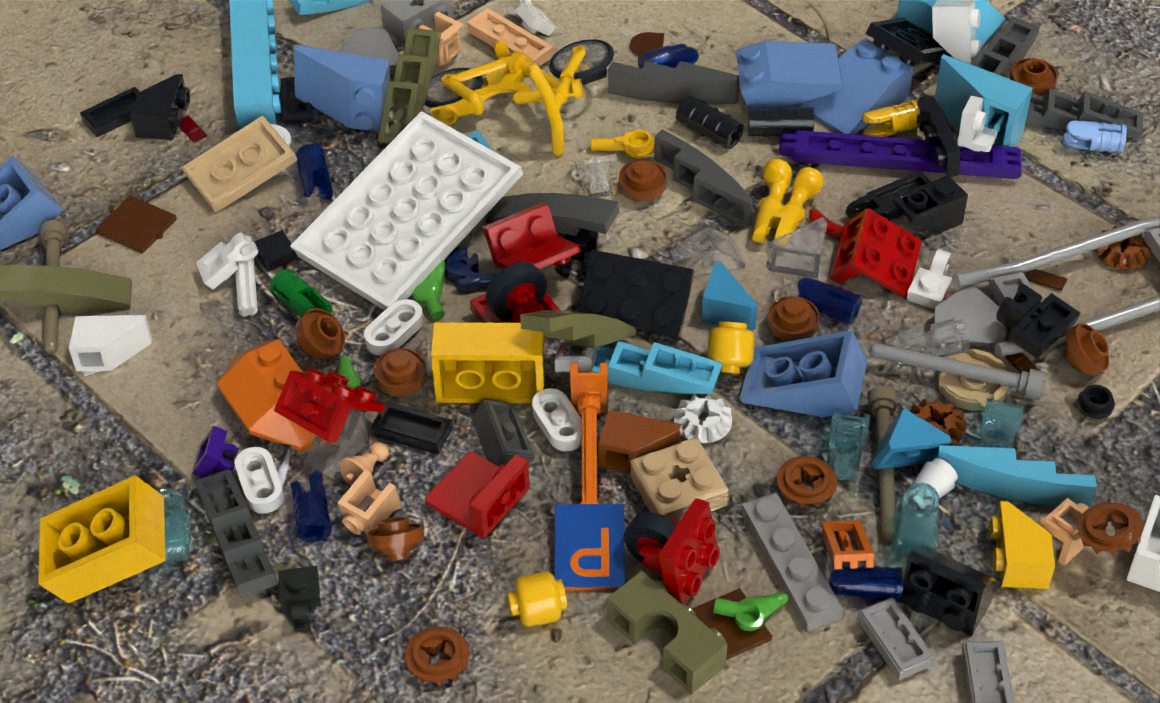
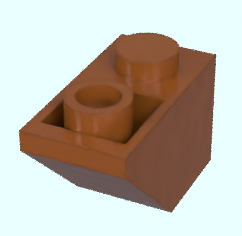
[598,410,682,474]

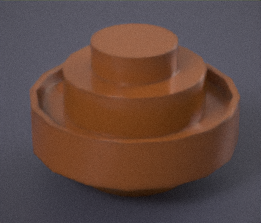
[1009,58,1058,96]
[618,160,667,201]
[767,296,820,342]
[295,308,345,360]
[1064,323,1109,376]
[373,348,427,396]
[367,517,424,561]

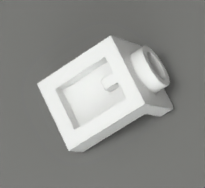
[957,96,998,152]

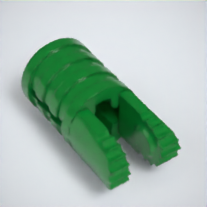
[269,269,333,317]

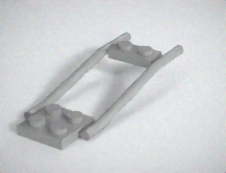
[952,216,1160,357]

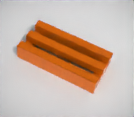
[822,520,874,570]

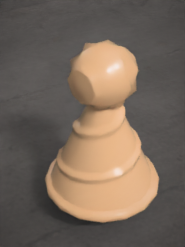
[339,442,389,486]

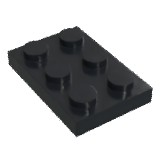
[865,18,950,66]
[578,250,695,339]

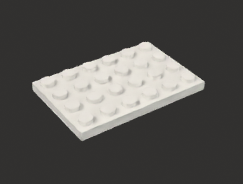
[290,111,523,311]

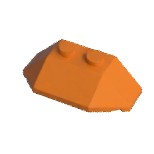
[217,339,325,452]

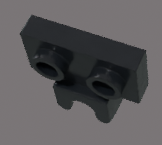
[996,284,1081,359]

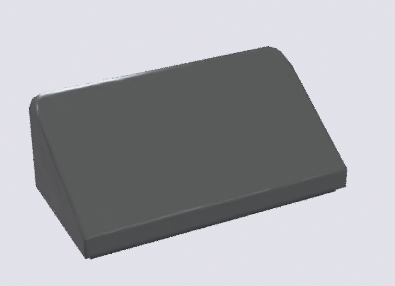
[472,399,535,467]

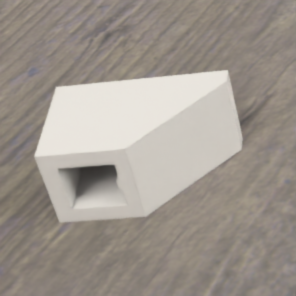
[932,0,981,64]
[69,315,152,372]

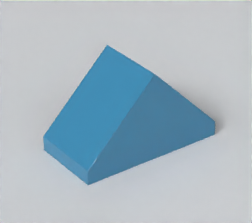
[701,261,757,330]
[871,408,952,470]

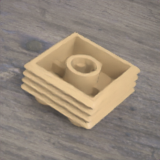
[630,438,729,521]

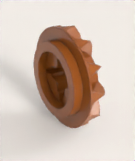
[1095,226,1151,270]
[910,398,967,446]
[777,456,837,509]
[1078,502,1143,557]
[405,626,470,686]

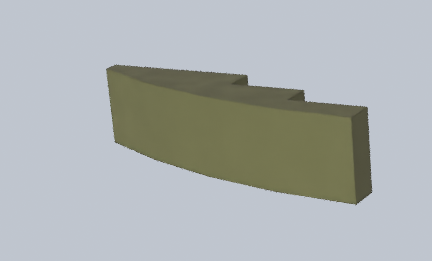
[378,28,441,145]
[0,264,132,314]
[520,310,636,348]

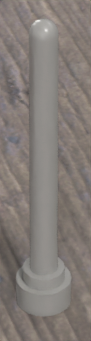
[869,343,1045,400]

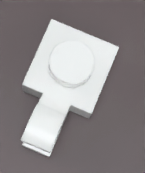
[507,0,556,36]
[196,232,258,290]
[907,249,952,309]

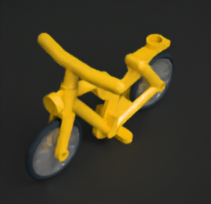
[425,39,614,156]

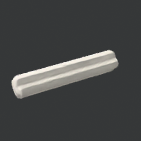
[235,235,258,317]

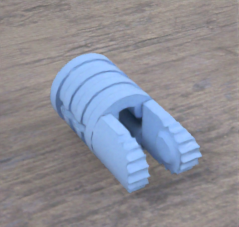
[1062,120,1127,154]

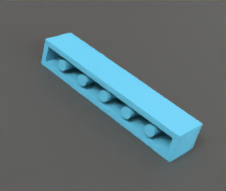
[229,0,281,130]

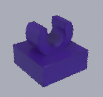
[192,426,239,478]

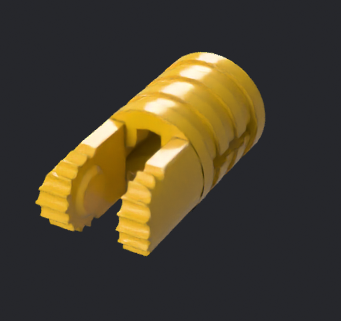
[862,100,919,137]

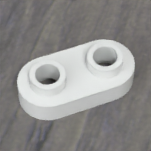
[364,299,423,355]
[532,388,582,451]
[235,447,284,513]

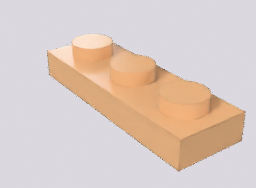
[467,8,554,67]

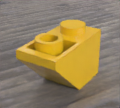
[989,501,1055,589]

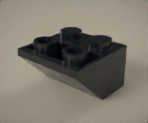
[899,546,997,636]

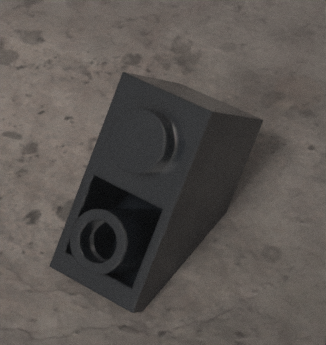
[130,74,190,140]
[892,175,968,235]

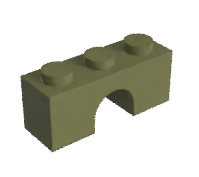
[607,570,727,695]

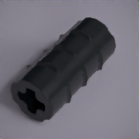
[676,95,744,149]
[748,106,814,137]

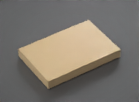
[181,115,298,214]

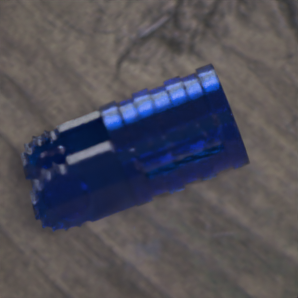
[638,43,699,69]
[295,144,333,200]
[797,277,863,325]
[290,471,332,542]
[828,565,903,603]

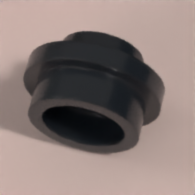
[1077,385,1115,419]

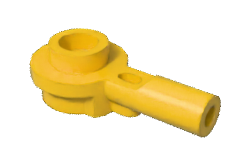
[591,129,654,159]

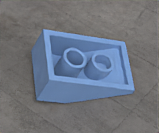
[800,38,913,135]
[736,41,844,108]
[294,45,390,133]
[0,155,63,250]
[740,330,867,417]

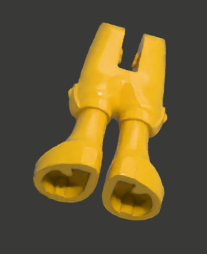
[752,159,824,249]

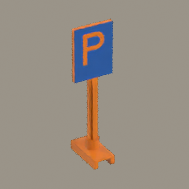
[555,363,625,591]

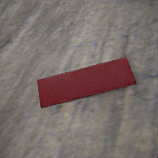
[179,115,207,143]

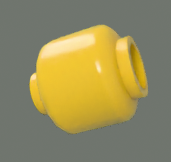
[707,322,755,374]
[507,572,567,627]

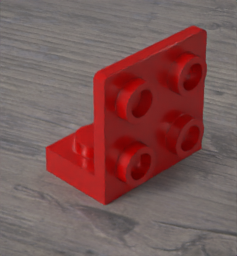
[482,202,580,269]
[829,208,922,297]
[274,368,386,443]
[425,452,530,539]

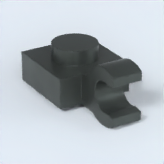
[278,566,321,632]

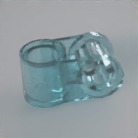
[978,398,1024,448]
[826,409,871,480]
[895,482,939,557]
[158,488,190,563]

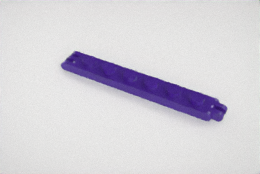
[779,130,1022,179]

